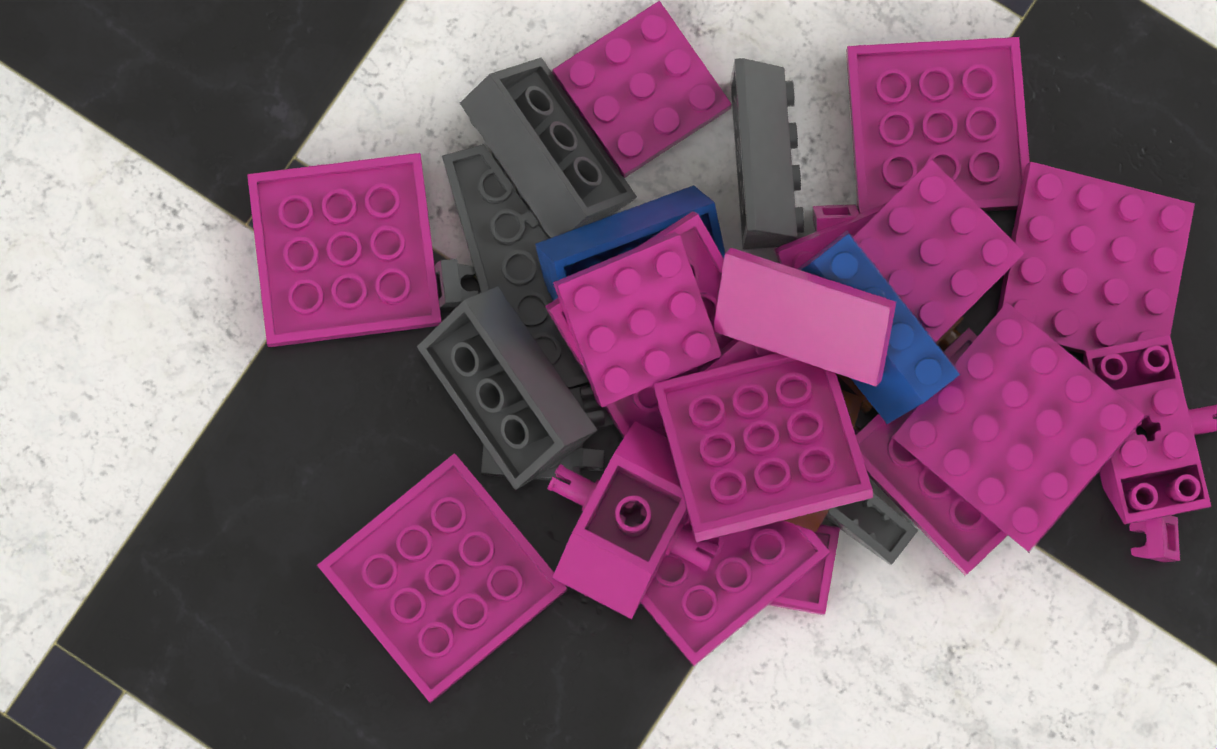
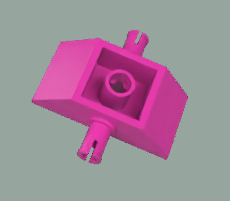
[1083,335,1217,525]
[547,421,719,620]

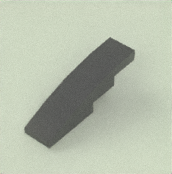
[825,493,918,565]

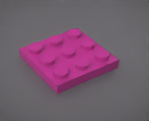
[552,0,732,178]
[853,159,1025,342]
[553,232,722,407]

